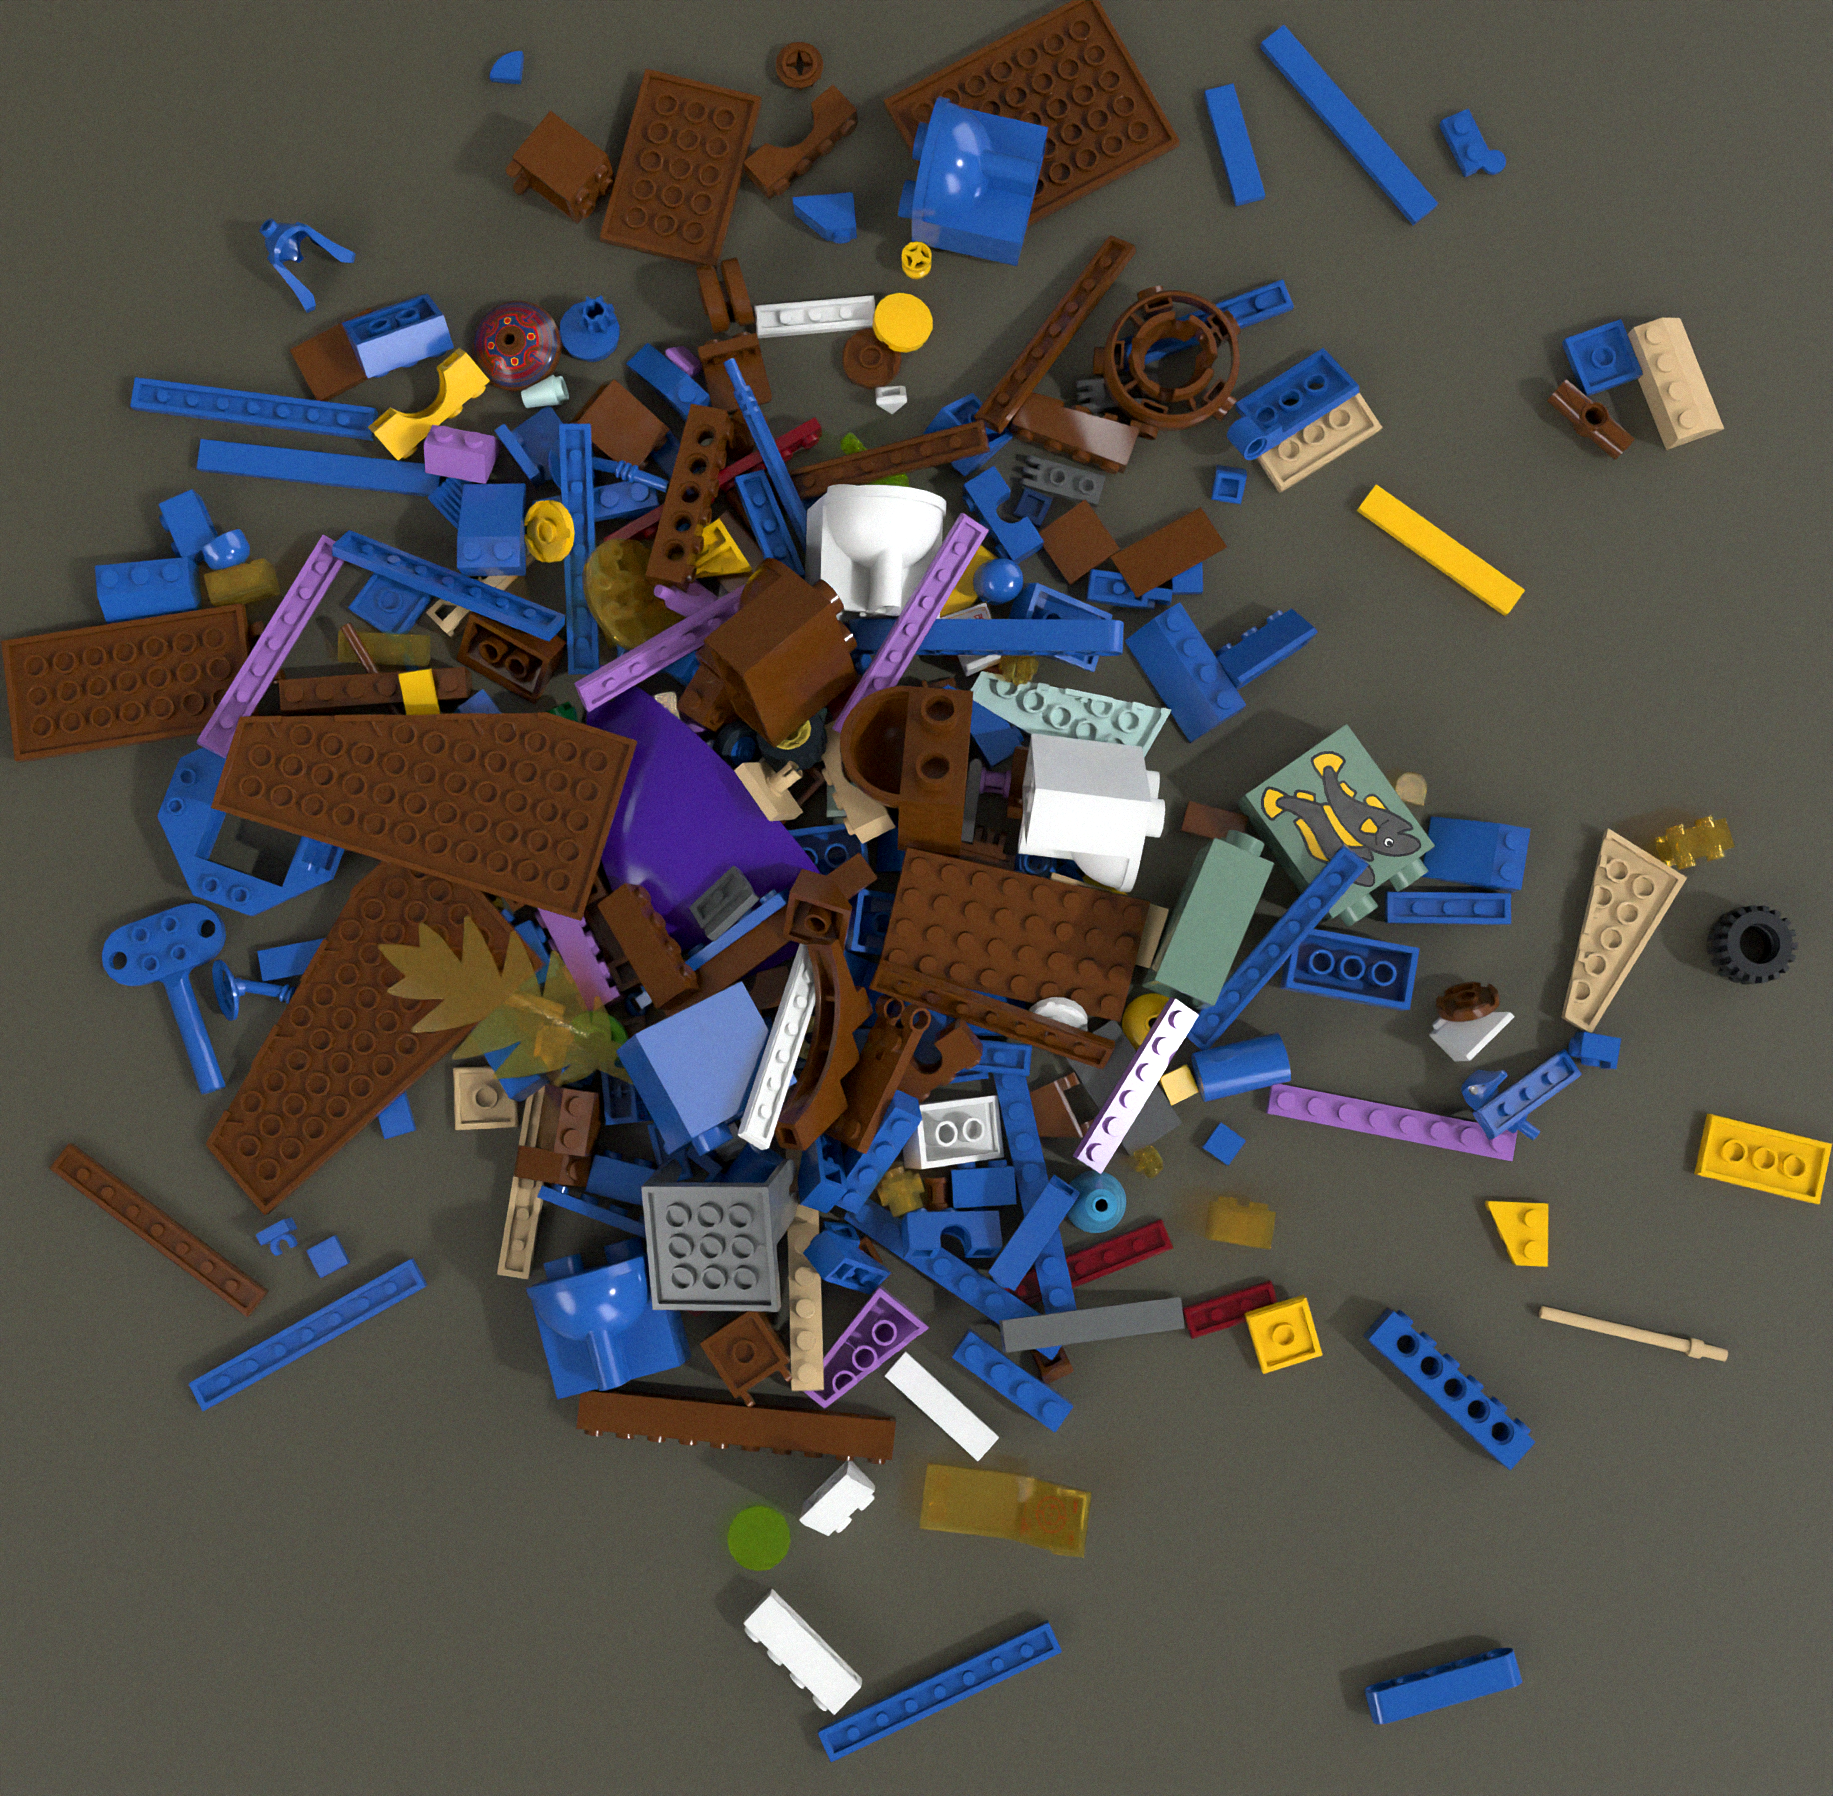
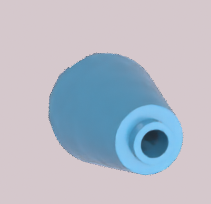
[1067,1171,1126,1233]

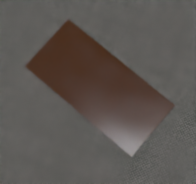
[1111,507,1227,597]

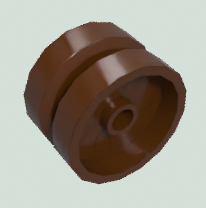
[695,257,755,334]

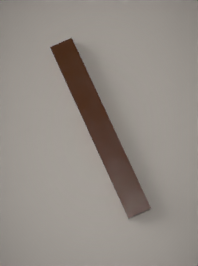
[974,235,1136,434]
[767,420,990,507]
[664,852,878,1017]
[869,959,1115,1070]
[49,1143,269,1317]

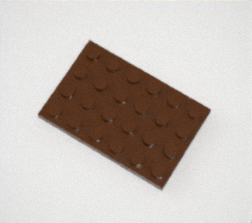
[599,68,762,271]

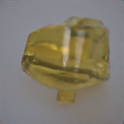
[1133,1145,1164,1179]

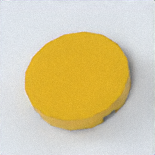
[872,293,933,353]
[524,500,575,563]

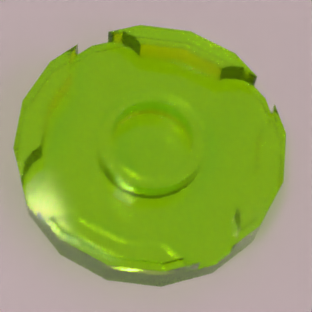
[727,1505,791,1571]

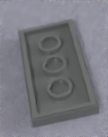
[1065,1020,1182,1157]

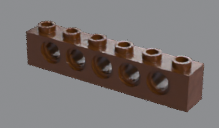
[645,404,734,593]

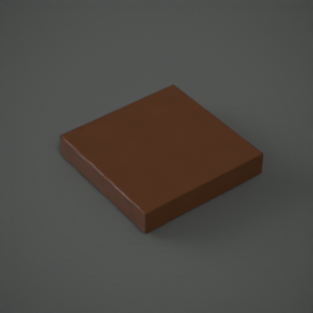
[1039,499,1121,585]

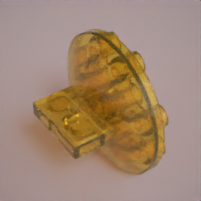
[582,538,686,651]

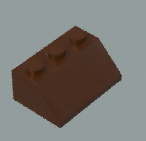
[456,611,567,704]

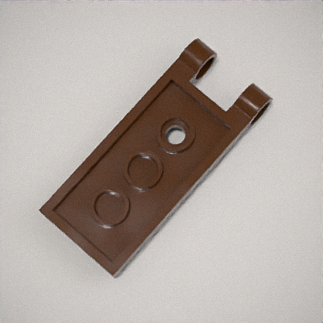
[824,994,931,1154]

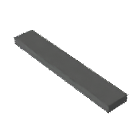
[999,1297,1185,1353]

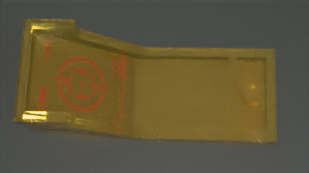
[919,1462,1092,1558]

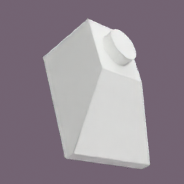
[1429,1012,1515,1062]

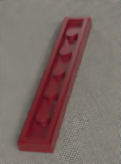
[996,1219,1174,1305]

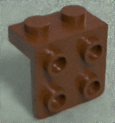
[697,332,772,413]
[675,665,743,734]

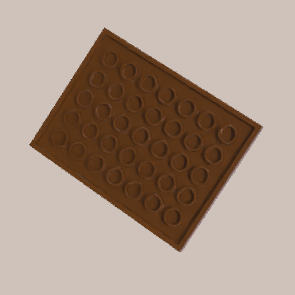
[883,0,1180,258]

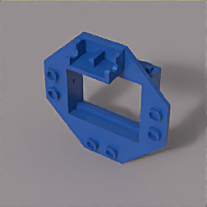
[157,747,345,916]

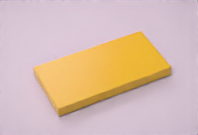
[1694,1114,1832,1205]

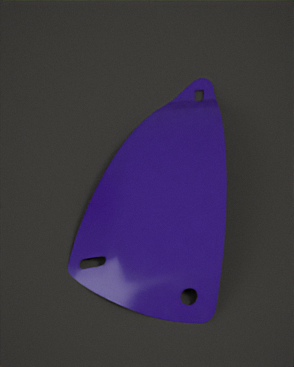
[587,665,822,981]

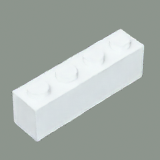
[743,1589,862,1715]

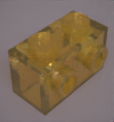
[1654,815,1735,870]
[877,1165,925,1217]

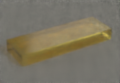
[338,631,430,666]

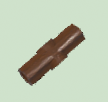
[1547,379,1635,460]

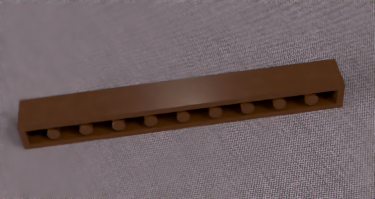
[576,1388,896,1465]

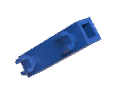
[988,1175,1080,1291]

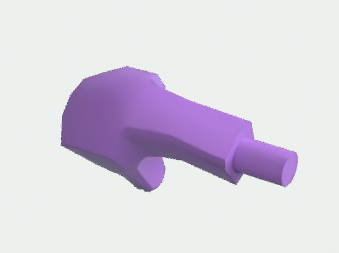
[654,578,720,618]

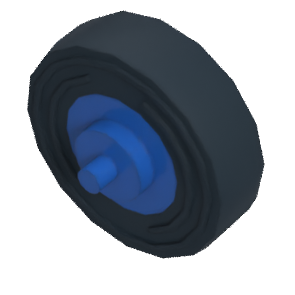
[713,721,762,770]

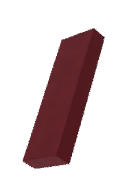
[1182,1280,1278,1339]

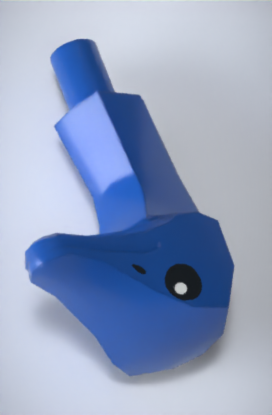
[1461,1069,1540,1141]

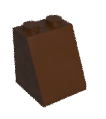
[568,379,670,470]
[535,1084,604,1157]

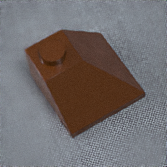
[782,868,852,954]

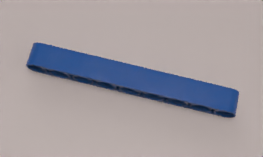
[849,619,1124,656]

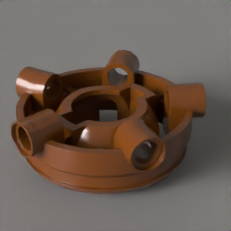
[1093,285,1241,440]

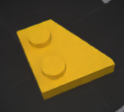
[671,518,752,578]
[1485,1201,1548,1267]

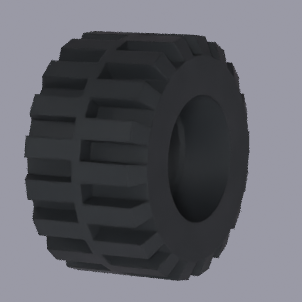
[1707,905,1798,985]

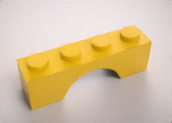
[368,348,490,461]

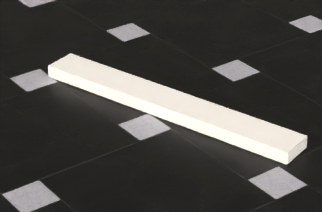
[737,943,816,1150]

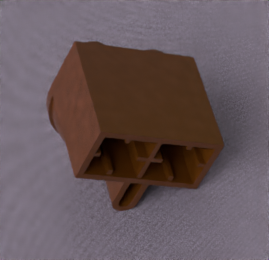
[695,557,858,748]
[840,686,974,855]

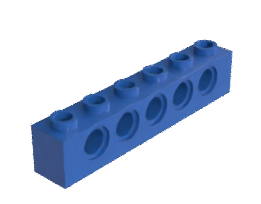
[1363,1308,1535,1471]

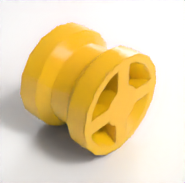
[901,241,932,279]

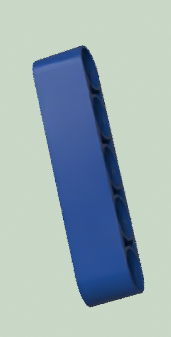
[1364,1647,1523,1724]

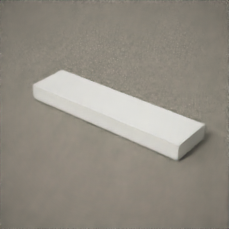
[754,295,875,338]
[885,1351,999,1461]

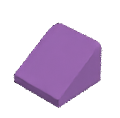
[665,346,703,379]

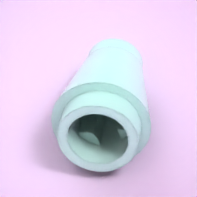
[521,375,569,408]

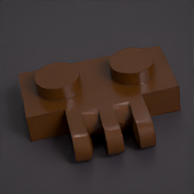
[953,825,1015,870]

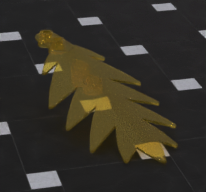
[378,916,634,1086]

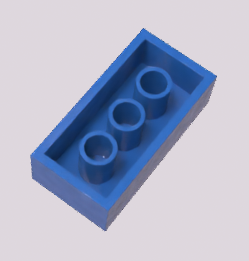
[1280,929,1420,1011]

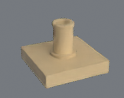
[734,761,803,821]

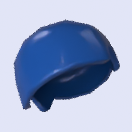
[202,529,250,573]

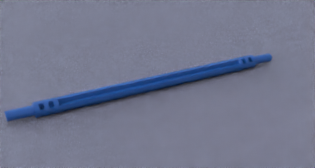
[723,358,872,676]

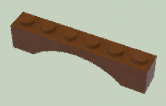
[279,667,473,715]

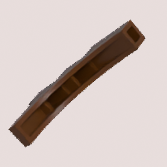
[774,937,873,1151]

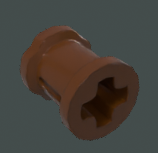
[924,1177,953,1210]

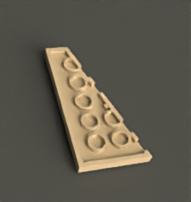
[1561,828,1687,1033]

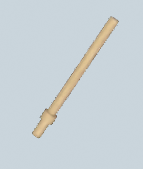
[1539,1306,1728,1362]

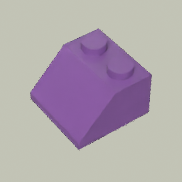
[424,425,502,484]

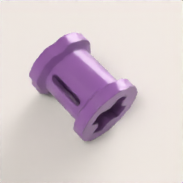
[979,767,1011,798]

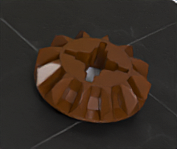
[776,42,824,91]

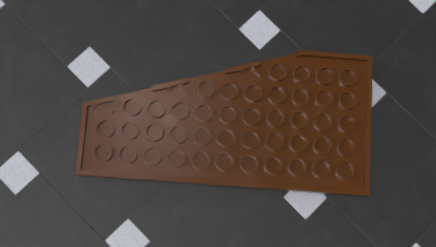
[211,712,638,921]
[205,861,546,1215]

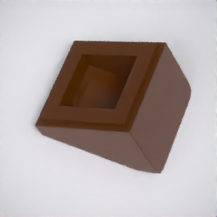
[1030,1346,1074,1384]

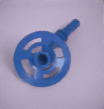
[548,438,670,493]
[212,960,297,1021]

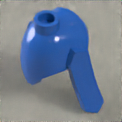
[259,218,356,313]

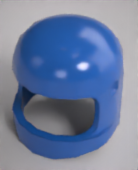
[973,558,1024,606]

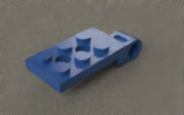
[1227,348,1359,460]

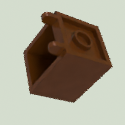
[506,110,615,224]
[700,1311,793,1408]

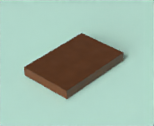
[290,308,373,402]

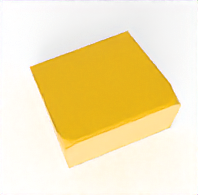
[1159,1064,1199,1106]

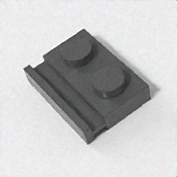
[689,865,759,942]

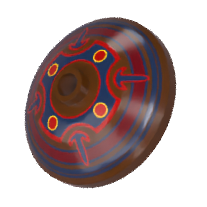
[472,300,562,392]

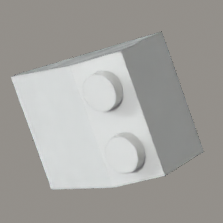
[903,1095,1004,1169]
[799,1461,875,1536]

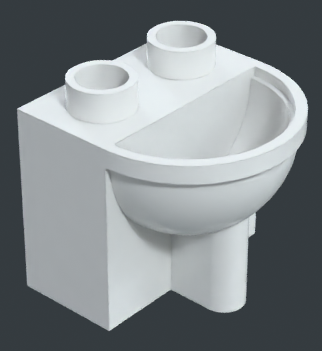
[805,484,946,623]
[1018,733,1165,893]

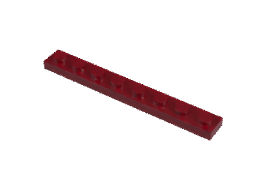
[603,417,823,556]

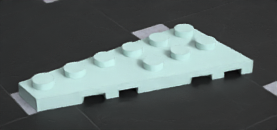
[970,671,1171,757]

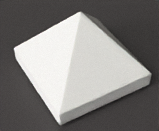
[875,386,907,414]

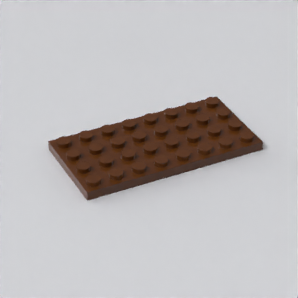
[1,603,259,763]
[879,846,1151,1022]

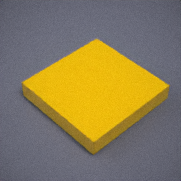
[1244,1294,1322,1374]

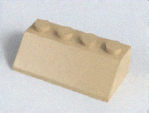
[1627,317,1724,450]

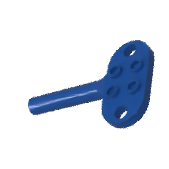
[102,903,226,1095]

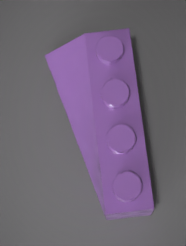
[534,908,627,1012]
[803,1285,929,1409]

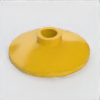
[1122,993,1169,1050]

